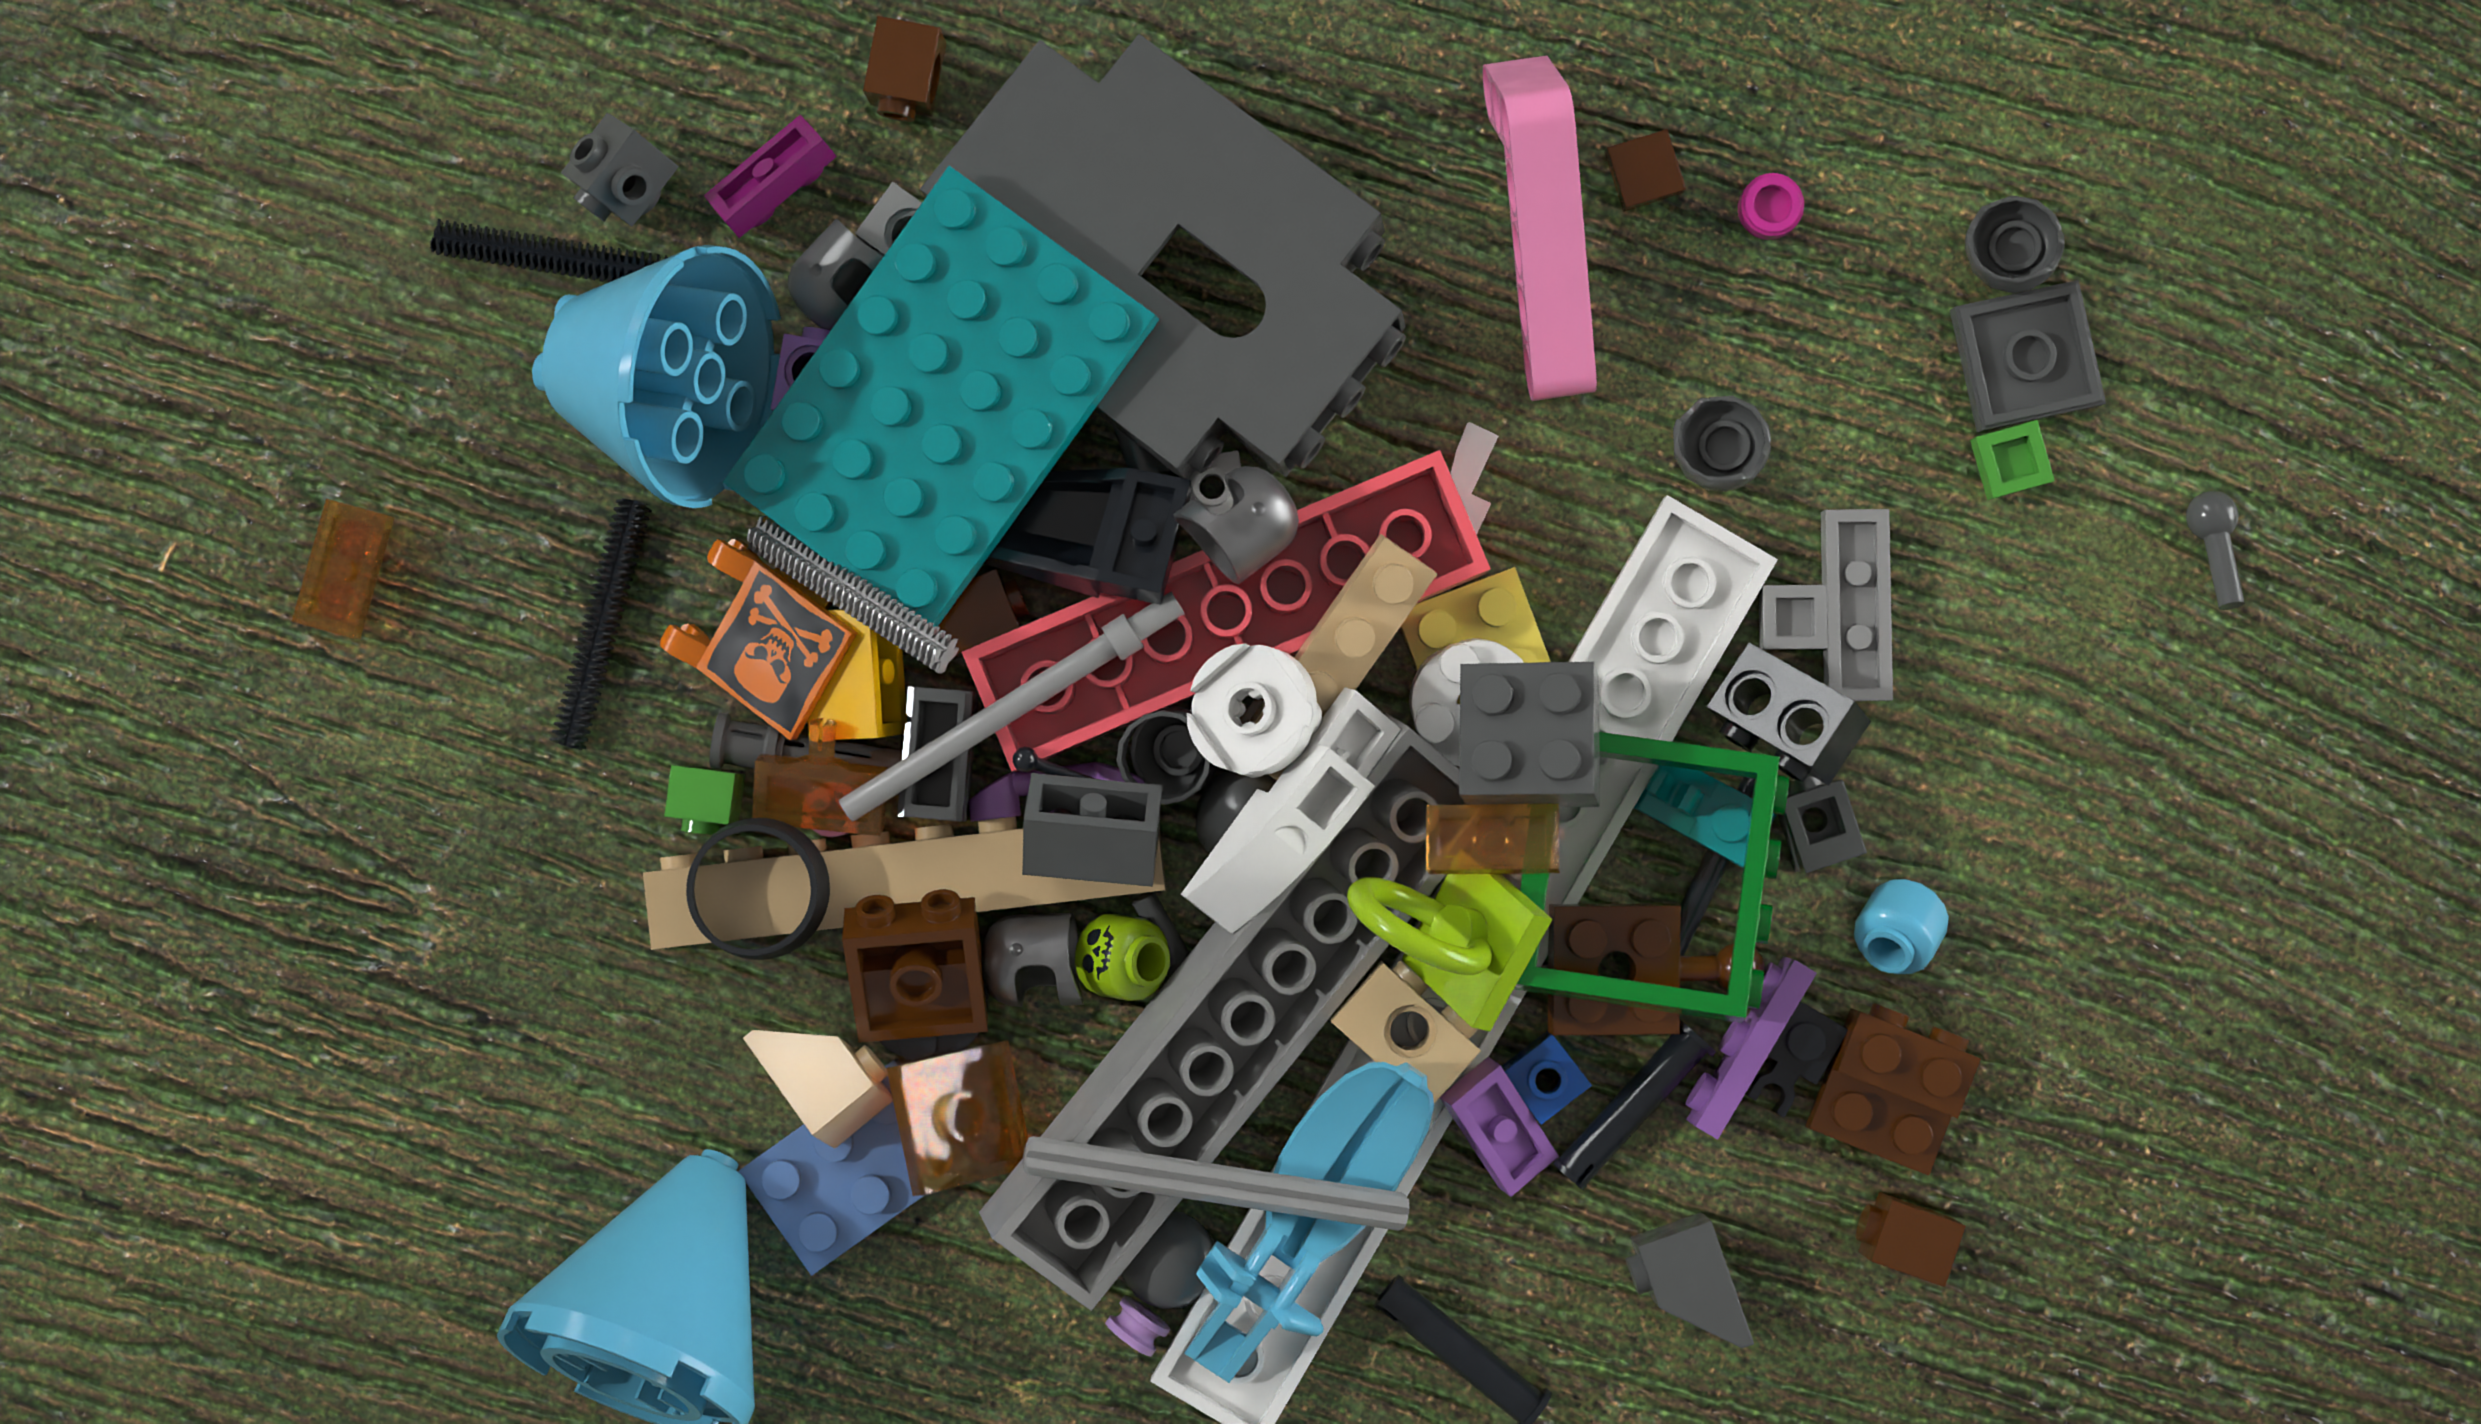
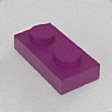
[703,115,837,238]

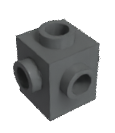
[561,112,679,227]

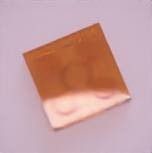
[886,1040,1028,1196]

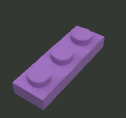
[1686,956,1817,1140]

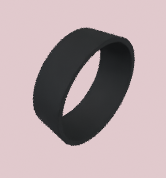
[686,818,830,960]

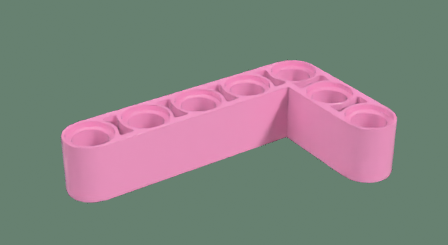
[1483,56,1597,401]

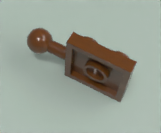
[1548,903,1765,1035]

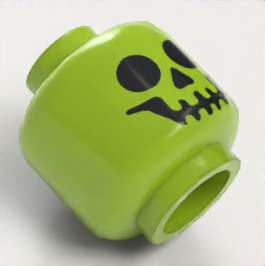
[1075,914,1170,1001]

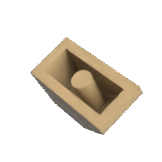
[743,1030,895,1149]

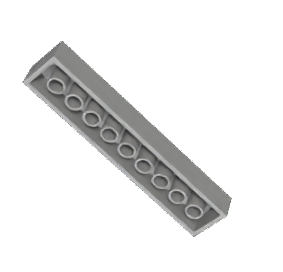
[979,713,1500,1311]

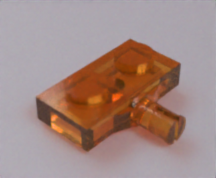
[752,718,888,836]

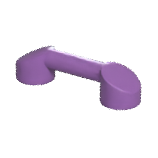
[968,762,1144,822]

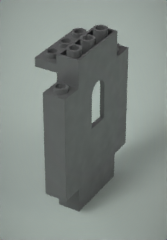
[920,34,1406,479]

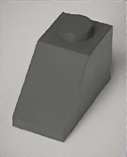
[1625,1212,1754,1348]

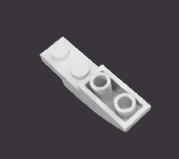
[1181,687,1401,934]

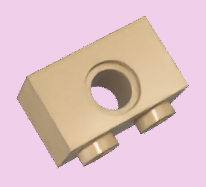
[1330,960,1481,1103]

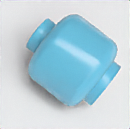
[1854,879,1949,974]

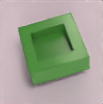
[1970,420,2055,501]

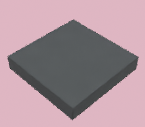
[1950,280,2106,433]

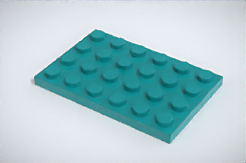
[723,166,1160,627]

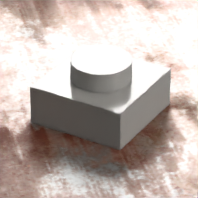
[1759,585,1828,650]

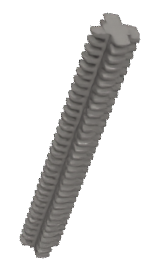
[747,515,959,673]

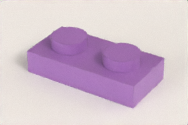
[1440,1057,1559,1197]

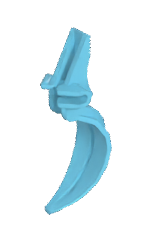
[1184,1062,1434,1383]

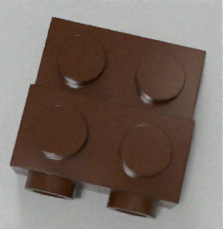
[842,889,988,1043]
[1805,1003,1981,1176]

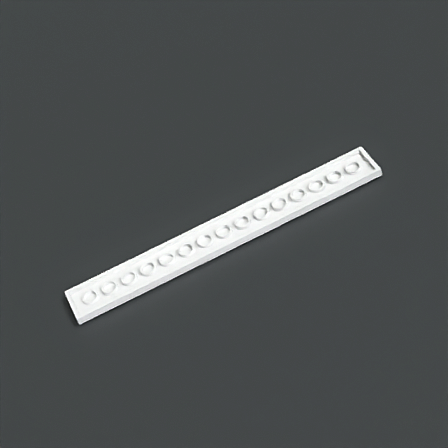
[1150,495,1778,1424]

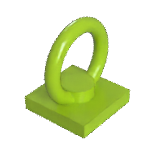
[1347,849,1553,1032]

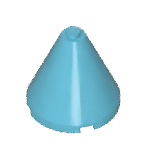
[497,1149,755,1424]

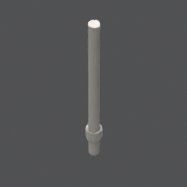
[839,592,1185,822]

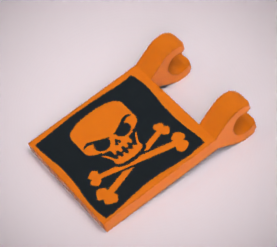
[660,539,857,740]

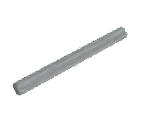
[1022,1136,1409,1231]

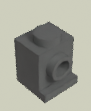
[1777,775,1867,873]

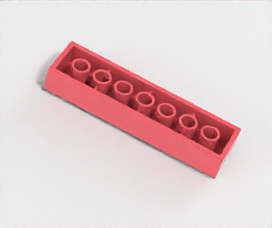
[962,450,1491,772]

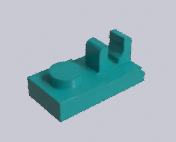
[1634,765,1777,868]

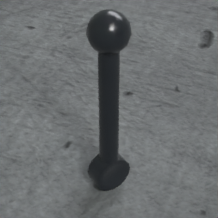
[1013,747,1096,779]

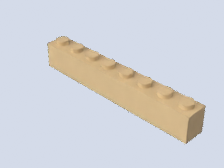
[643,816,1167,950]

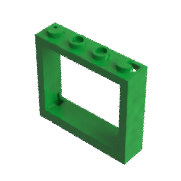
[1514,732,1789,1023]

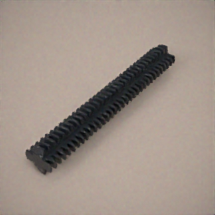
[430,219,668,283]
[550,498,652,750]

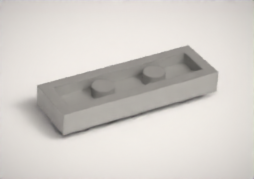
[1821,509,1893,702]

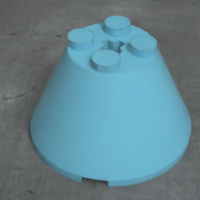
[532,245,781,508]

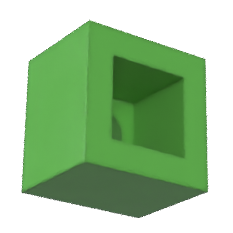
[664,765,745,835]

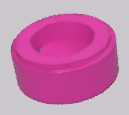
[1738,173,1804,240]

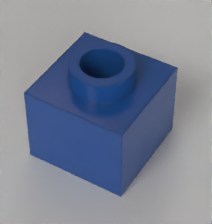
[1501,1030,1592,1125]

